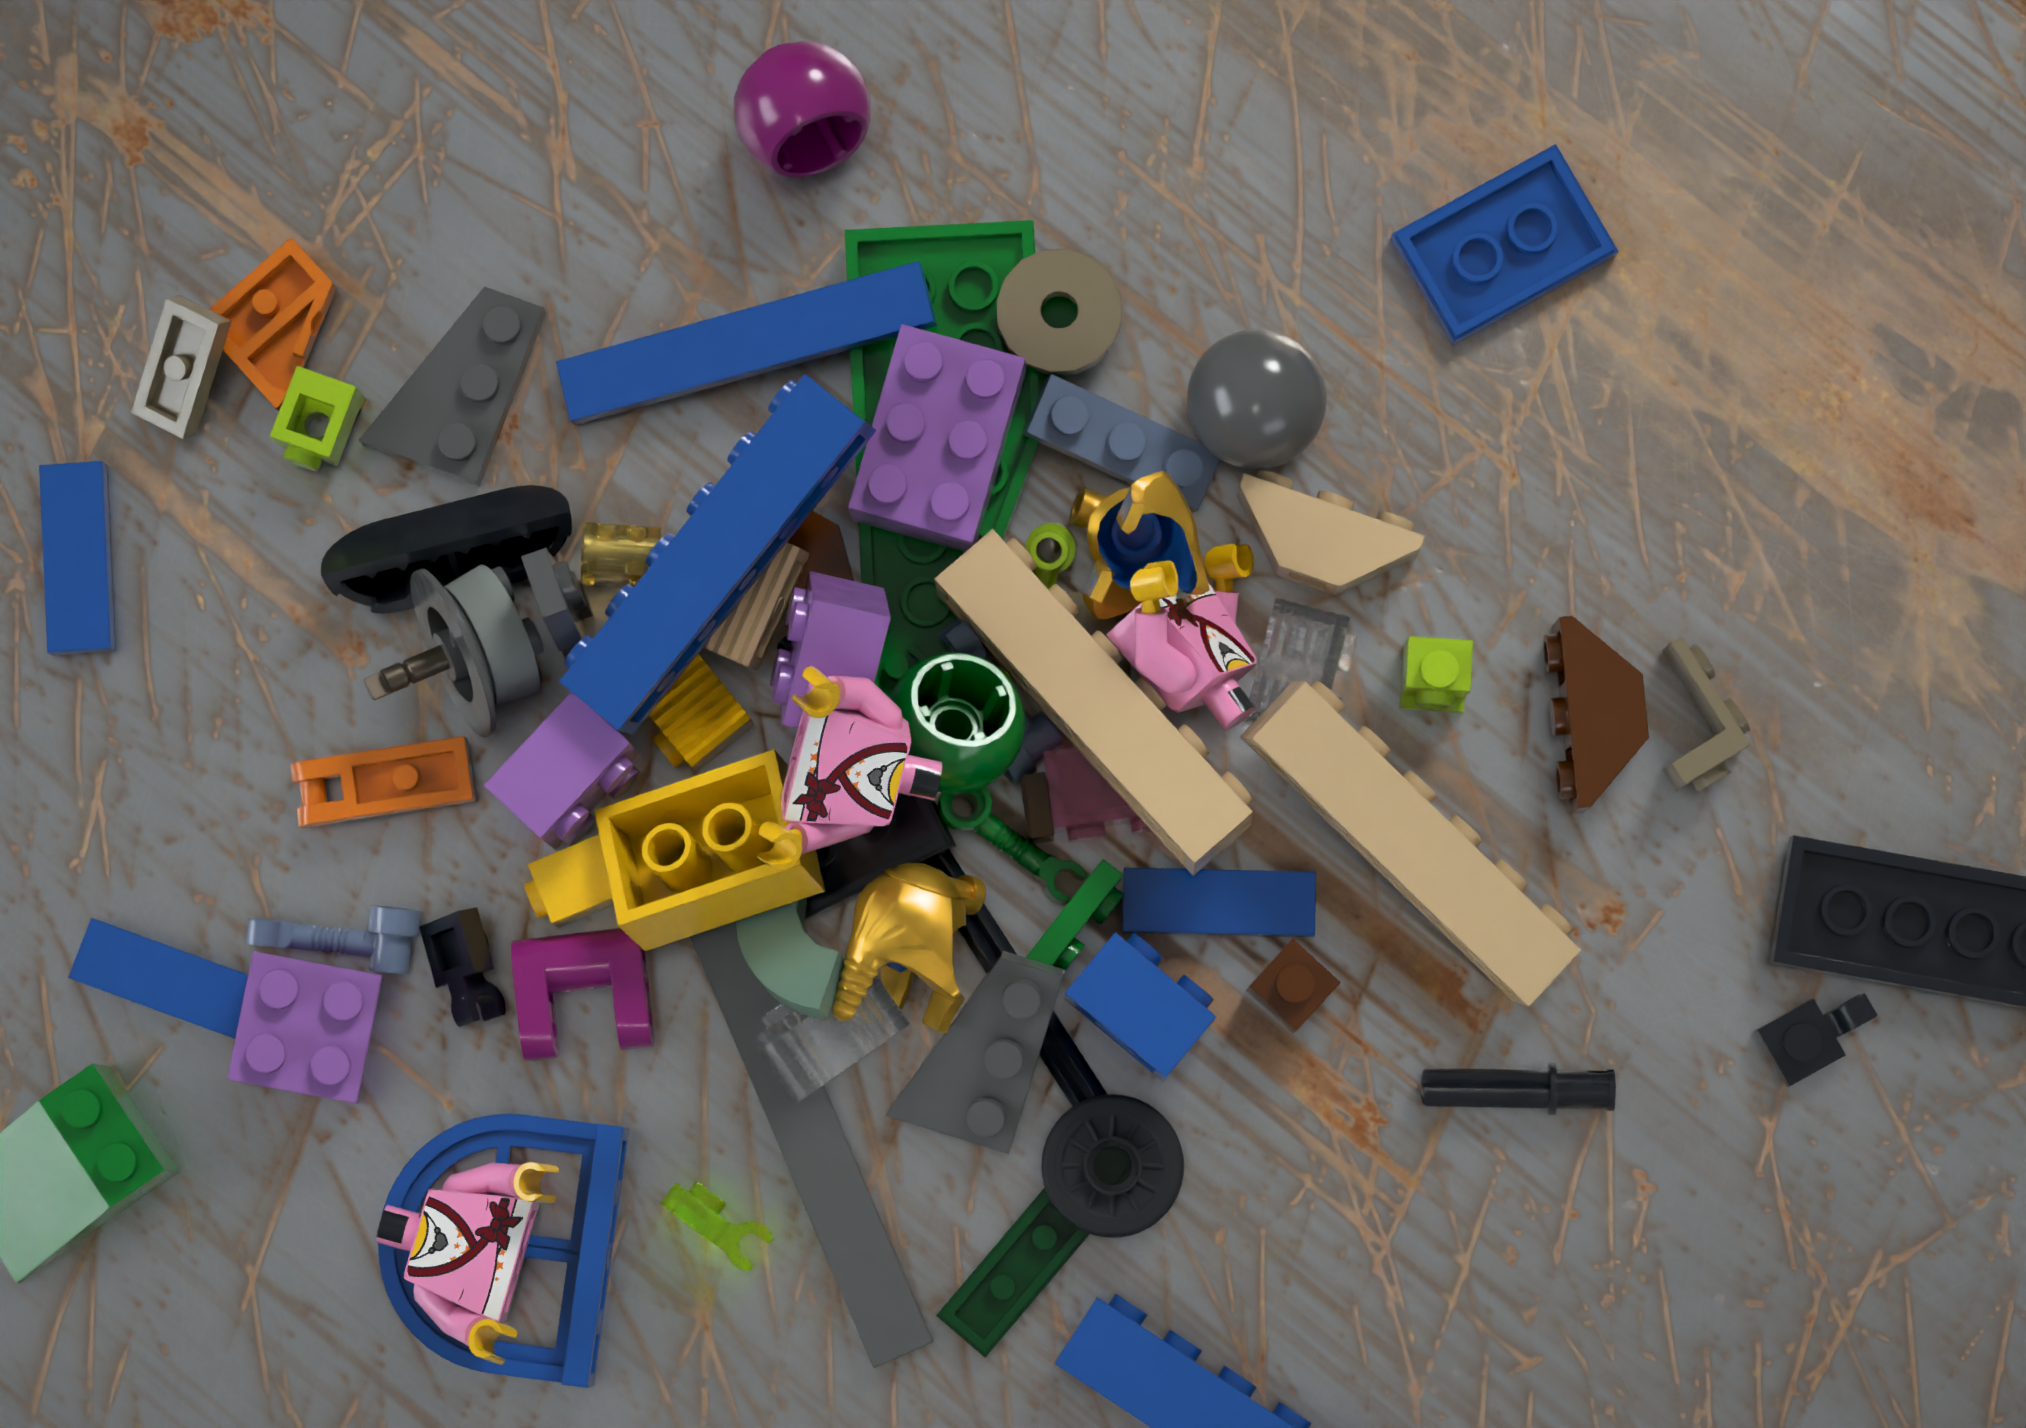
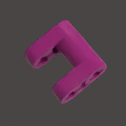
[511,928,654,1062]

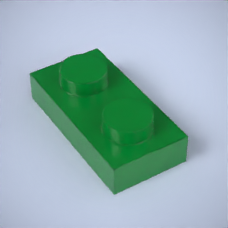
[1025,859,1125,971]

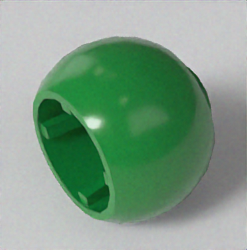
[889,652,1026,794]

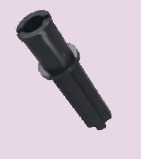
[1421,1063,1616,1115]

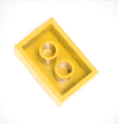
[594,749,825,951]

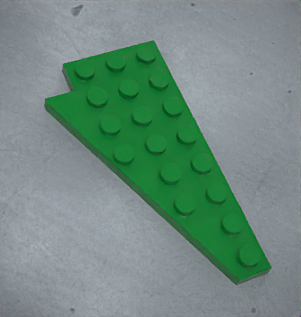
[844,220,1078,697]

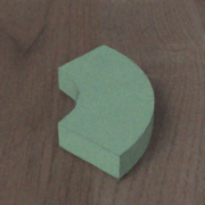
[736,898,845,1020]

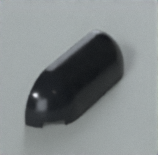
[321,485,572,614]

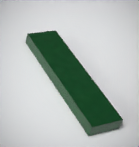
[936,1147,1132,1358]

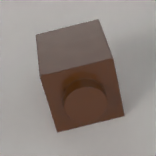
[1246,939,1341,1034]

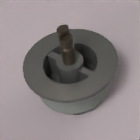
[364,565,544,738]

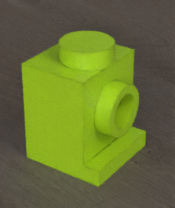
[270,366,366,472]
[1399,636,1473,713]

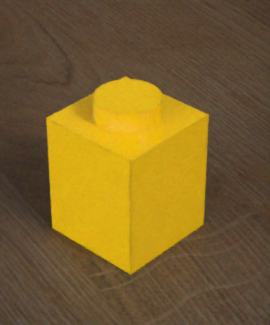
[524,834,614,928]

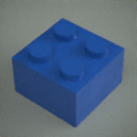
[1064,932,1217,1082]

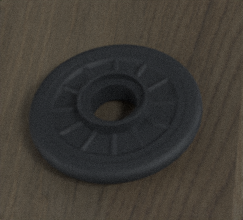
[1041,1094,1184,1238]

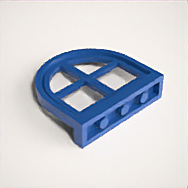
[378,1114,630,1388]

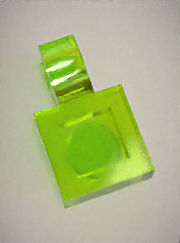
[660,1180,775,1271]

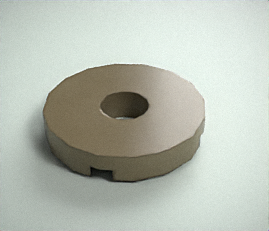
[997,248,1122,376]

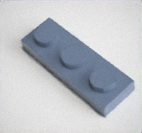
[1022,374,1220,512]

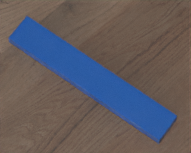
[556,261,937,425]

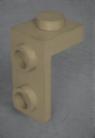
[1662,636,1751,792]

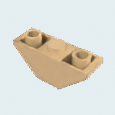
[1237,470,1425,596]

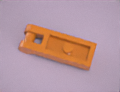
[290,736,476,828]

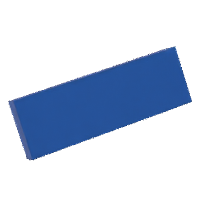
[39,461,115,656]
[1122,867,1316,937]
[68,918,248,1039]

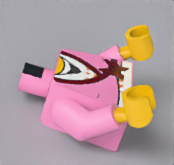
[1106,544,1256,730]
[757,666,942,870]
[376,1162,559,1365]

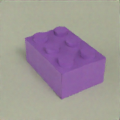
[848,324,1026,552]

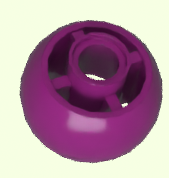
[734,41,871,177]

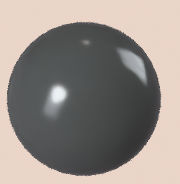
[1187,329,1327,469]

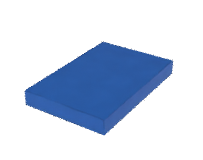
[1390,144,1619,346]

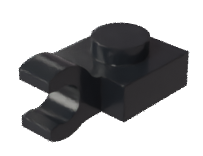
[419,907,506,1027]
[1754,993,1878,1087]

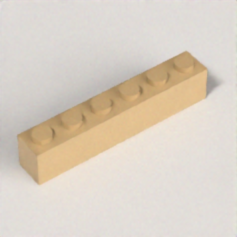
[934,529,1253,876]
[1240,681,1581,1007]

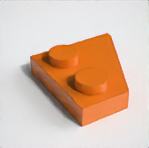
[209,237,337,412]

